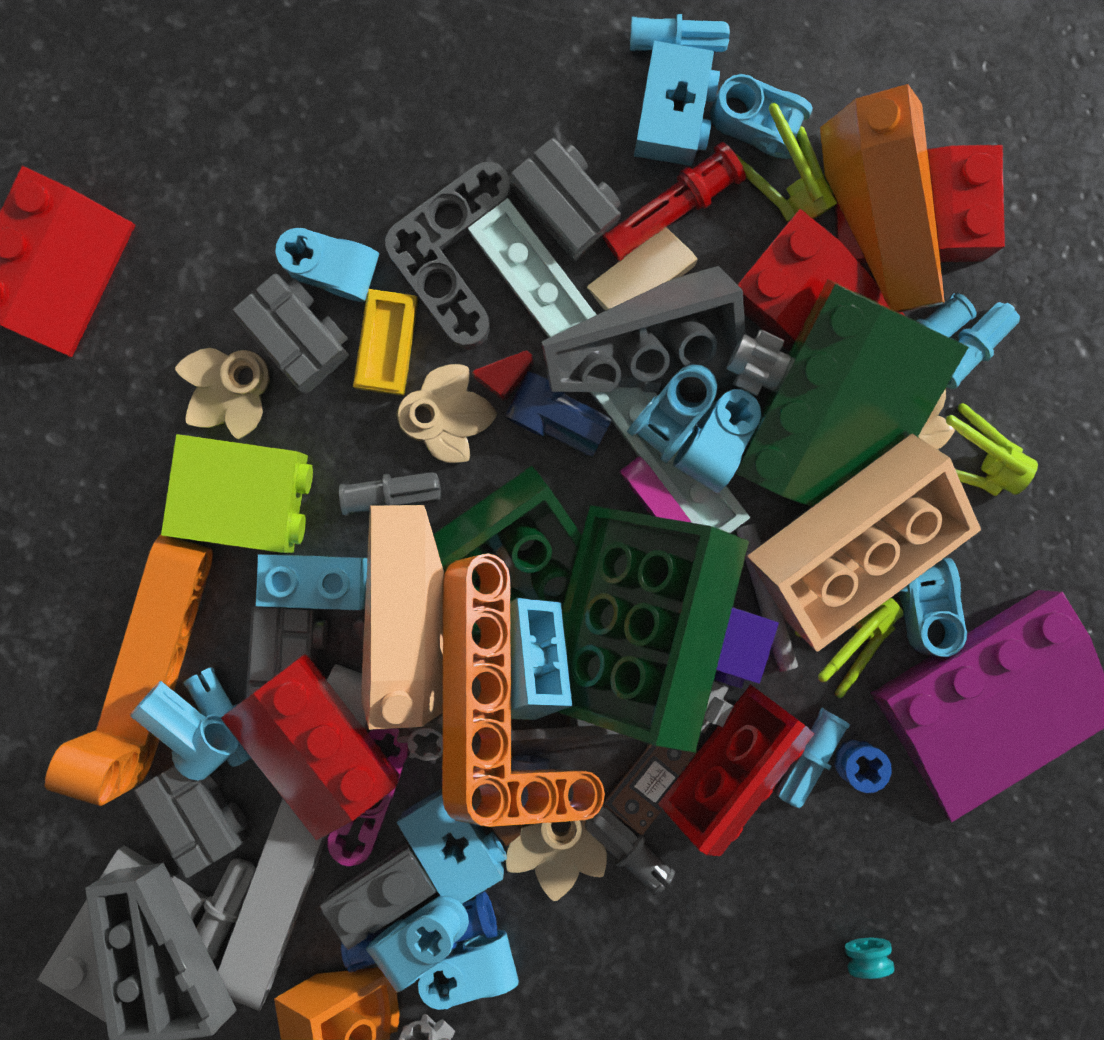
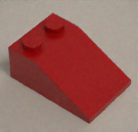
[835,145,1005,263]
[738,209,905,351]

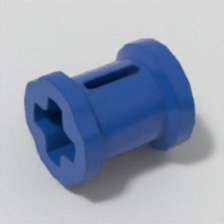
[834,739,892,793]

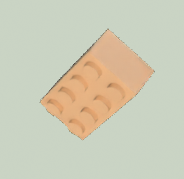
[747,434,981,652]

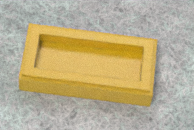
[353,289,419,396]

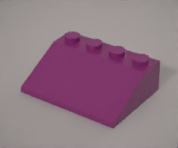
[871,590,1104,822]

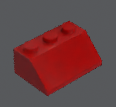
[0,166,135,357]
[221,653,400,840]
[658,684,814,856]

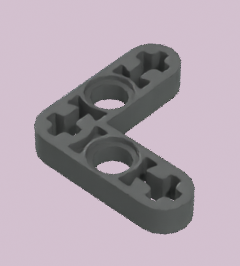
[385,162,511,349]

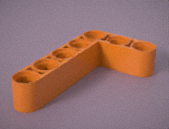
[45,535,213,806]
[442,554,605,827]

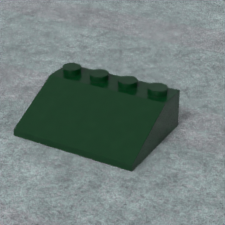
[735,279,969,507]
[433,466,582,642]
[558,505,749,752]

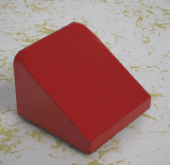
[472,350,534,401]

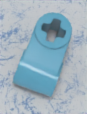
[710,74,813,159]
[275,228,379,302]
[626,364,718,463]
[673,389,761,493]
[898,558,967,657]
[366,896,469,992]
[418,930,519,1010]

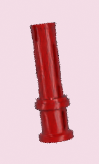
[602,142,746,261]

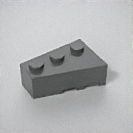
[85,863,237,1040]

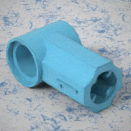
[130,681,240,781]

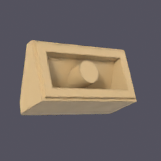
[587,228,698,311]

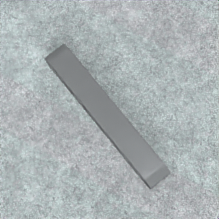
[218,664,368,1011]

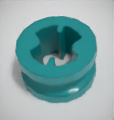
[845,938,895,979]

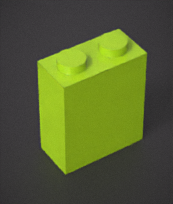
[161,434,313,553]

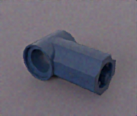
[504,372,612,458]

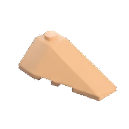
[361,505,444,730]

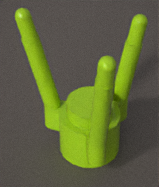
[736,103,837,222]
[946,403,1038,496]
[795,597,904,698]

